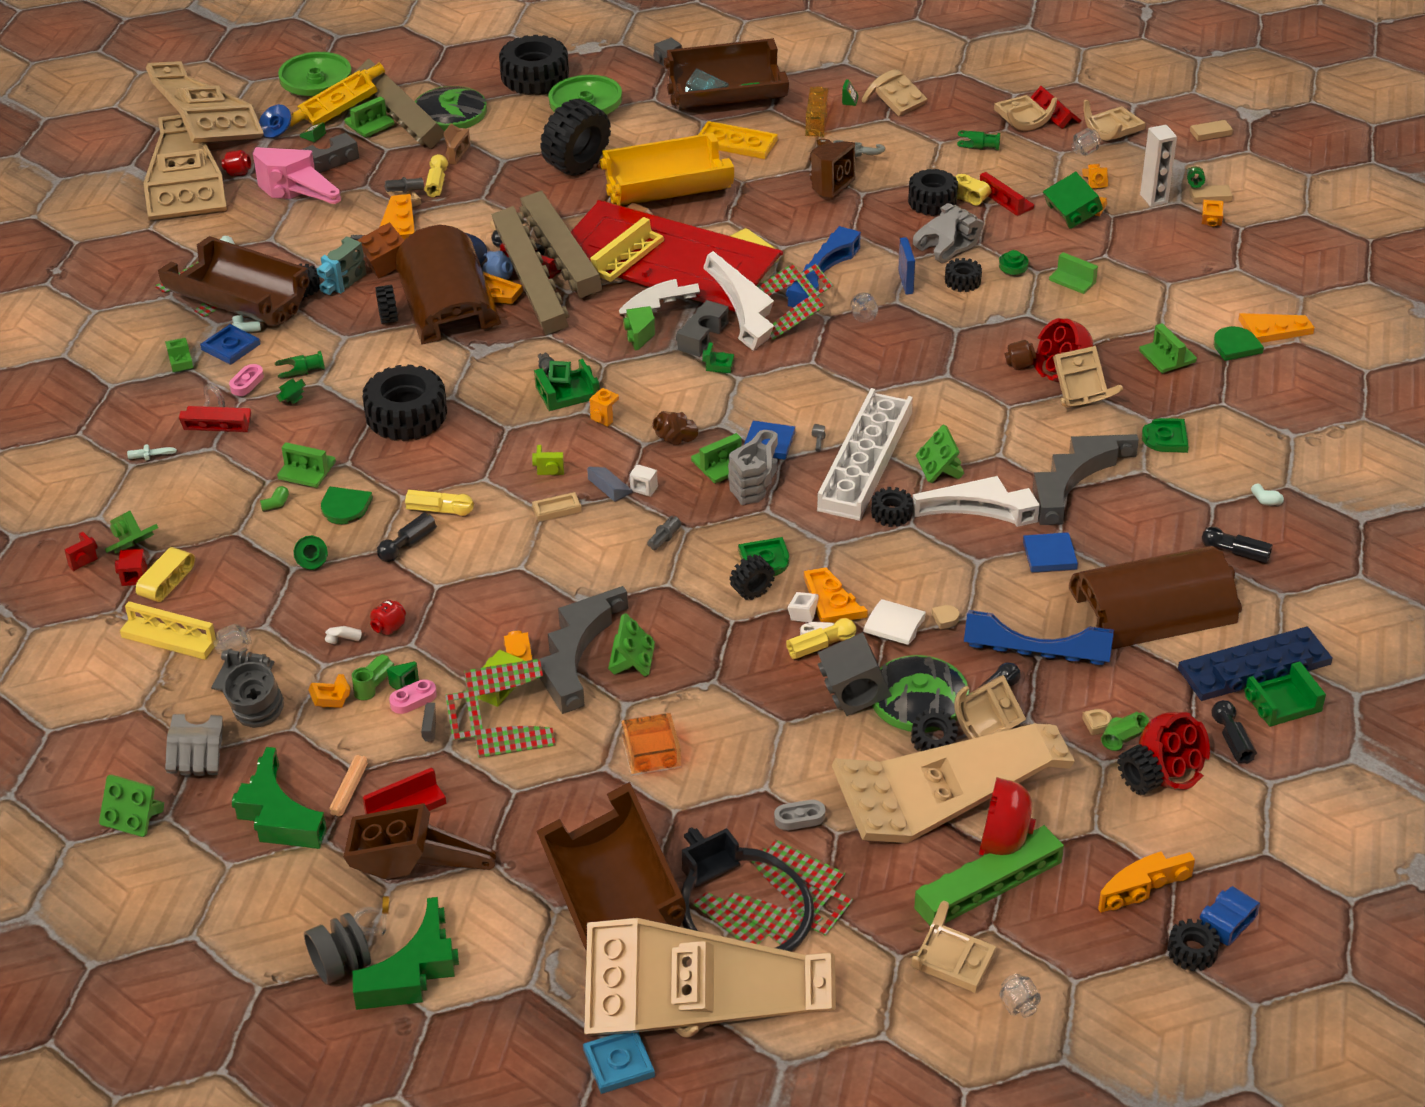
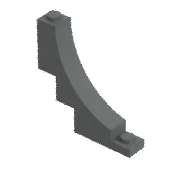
[1032,434,1139,525]
[540,586,628,714]

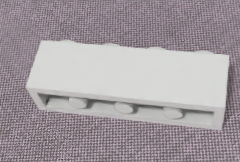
[1140,125,1177,207]

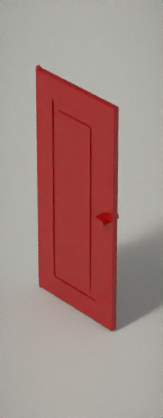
[571,200,783,311]

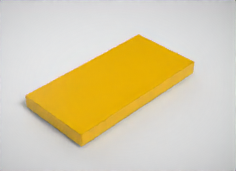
[698,121,778,159]

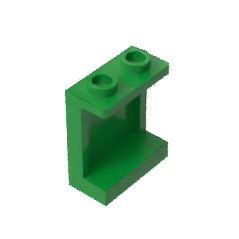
[1043,171,1103,229]
[534,359,600,411]
[1244,662,1326,727]

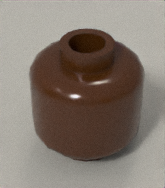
[1004,340,1037,370]

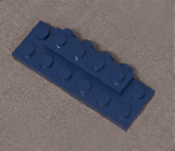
[1178,626,1333,701]

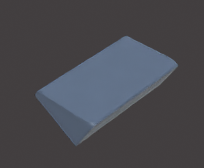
[587,467,632,502]

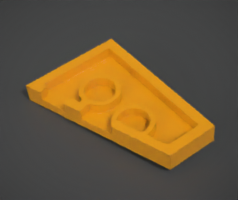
[379,194,415,240]
[483,272,523,304]
[1238,313,1315,343]
[804,567,868,623]

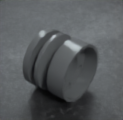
[223,661,284,728]
[304,913,371,985]

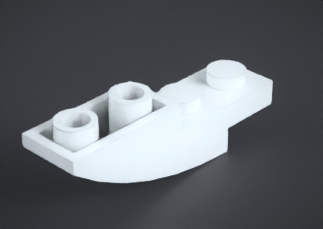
[619,279,700,318]

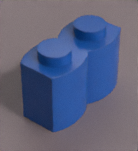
[1200,886,1260,946]

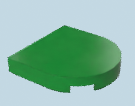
[1213,326,1264,361]
[1142,418,1189,453]
[321,486,373,524]
[738,537,789,576]

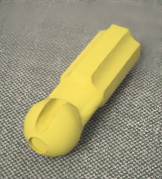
[424,154,448,198]
[405,490,474,516]
[786,618,856,660]

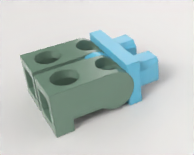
[317,236,367,295]

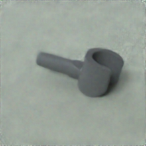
[812,424,826,452]

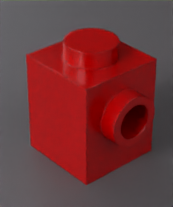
[115,549,147,586]

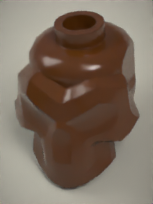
[652,411,698,445]

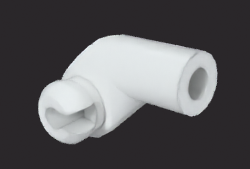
[800,622,835,635]
[325,626,362,644]

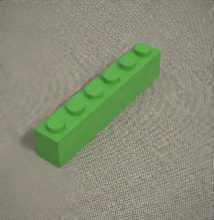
[914,825,1064,927]

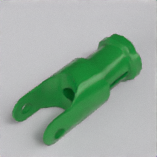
[957,130,1001,150]
[1186,166,1205,188]
[275,351,325,378]

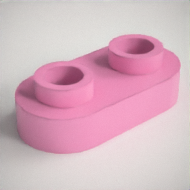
[229,364,264,397]
[389,680,437,714]

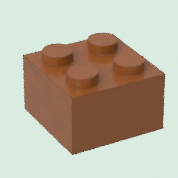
[357,222,404,279]

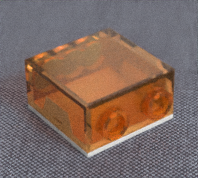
[621,713,681,776]

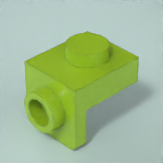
[532,445,564,475]

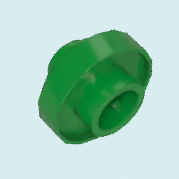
[999,250,1029,275]
[276,378,306,404]
[293,535,328,570]

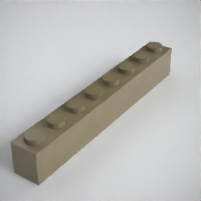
[353,58,444,149]
[519,191,602,298]
[491,206,569,336]

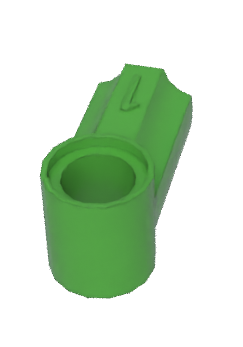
[352,654,394,700]
[1101,712,1149,751]

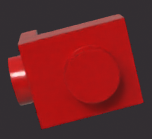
[64,531,98,571]

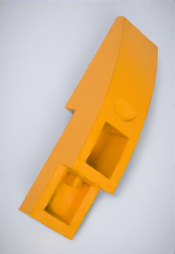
[1098,851,1195,913]

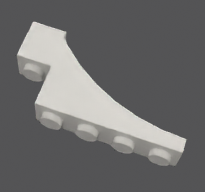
[704,251,774,351]
[912,476,1040,527]

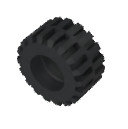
[908,169,958,216]

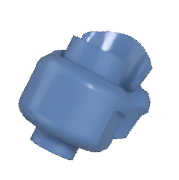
[483,251,513,280]

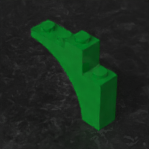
[232,747,327,849]
[352,897,459,1010]

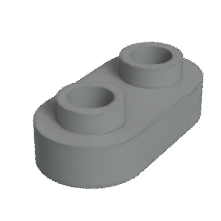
[774,800,825,830]

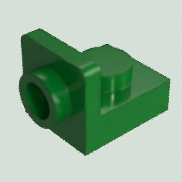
[702,342,734,373]

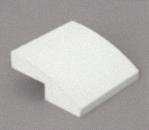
[863,599,926,645]

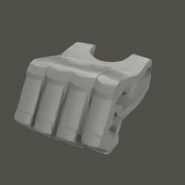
[913,203,984,263]
[728,430,778,505]
[165,714,223,776]

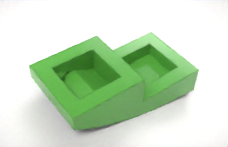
[165,338,194,372]

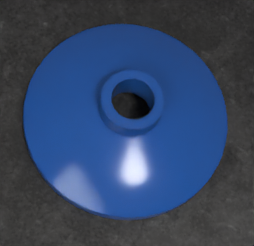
[259,104,291,138]

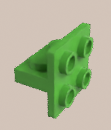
[344,96,395,137]
[1139,323,1197,373]
[916,424,964,483]
[691,433,742,483]
[277,442,336,487]
[105,511,159,554]
[608,613,655,677]
[99,774,165,837]

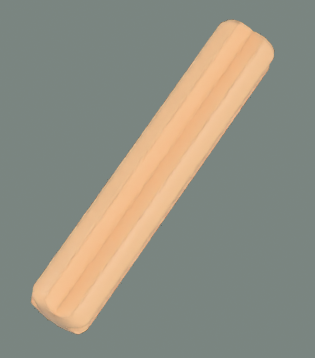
[330,755,368,817]

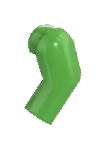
[260,486,289,511]

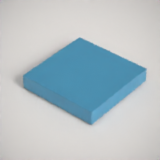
[583,1032,655,1094]

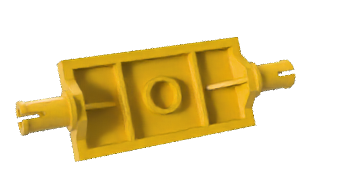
[290,62,385,127]

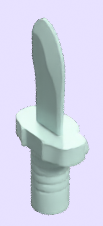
[127,444,177,461]

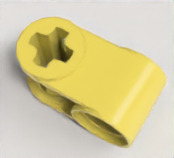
[955,174,991,206]

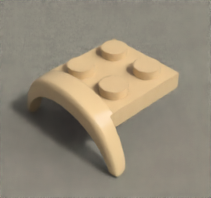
[862,69,927,117]
[994,95,1057,131]
[1084,100,1146,141]
[1053,346,1123,407]
[954,675,1026,740]
[911,901,996,993]

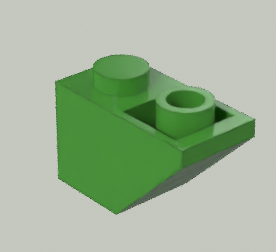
[623,306,655,350]

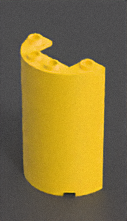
[600,133,734,206]

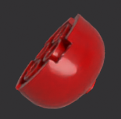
[1034,318,1094,382]
[1139,712,1210,789]
[979,777,1036,855]

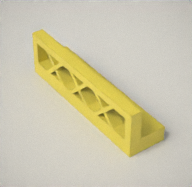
[590,217,664,282]
[120,601,217,660]

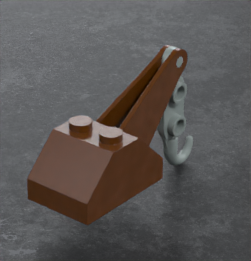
[810,139,886,198]

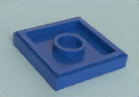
[898,237,915,295]
[200,324,260,365]
[744,421,795,460]
[1023,532,1078,572]

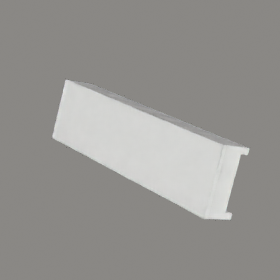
[817,388,913,521]

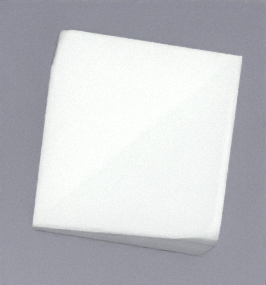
[630,465,658,497]
[788,592,819,622]

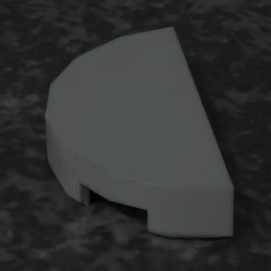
[421,703,436,742]

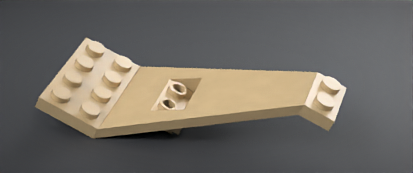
[146,61,264,143]
[143,115,227,220]
[831,723,1075,843]
[584,918,836,1036]

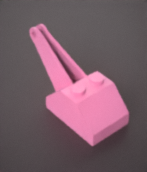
[253,147,341,204]

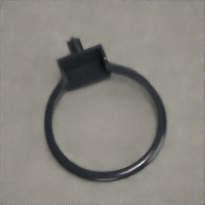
[681,827,814,952]

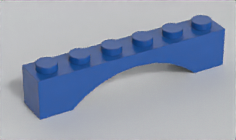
[786,226,861,307]
[964,610,1114,665]

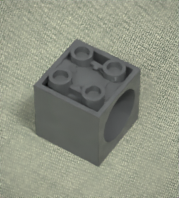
[818,632,892,716]

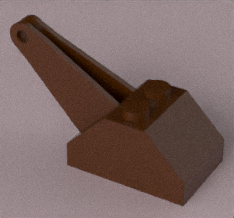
[343,803,496,879]

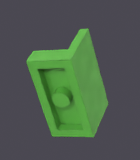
[1049,252,1098,294]

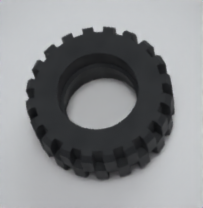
[499,35,569,95]
[540,99,611,176]
[362,364,447,441]

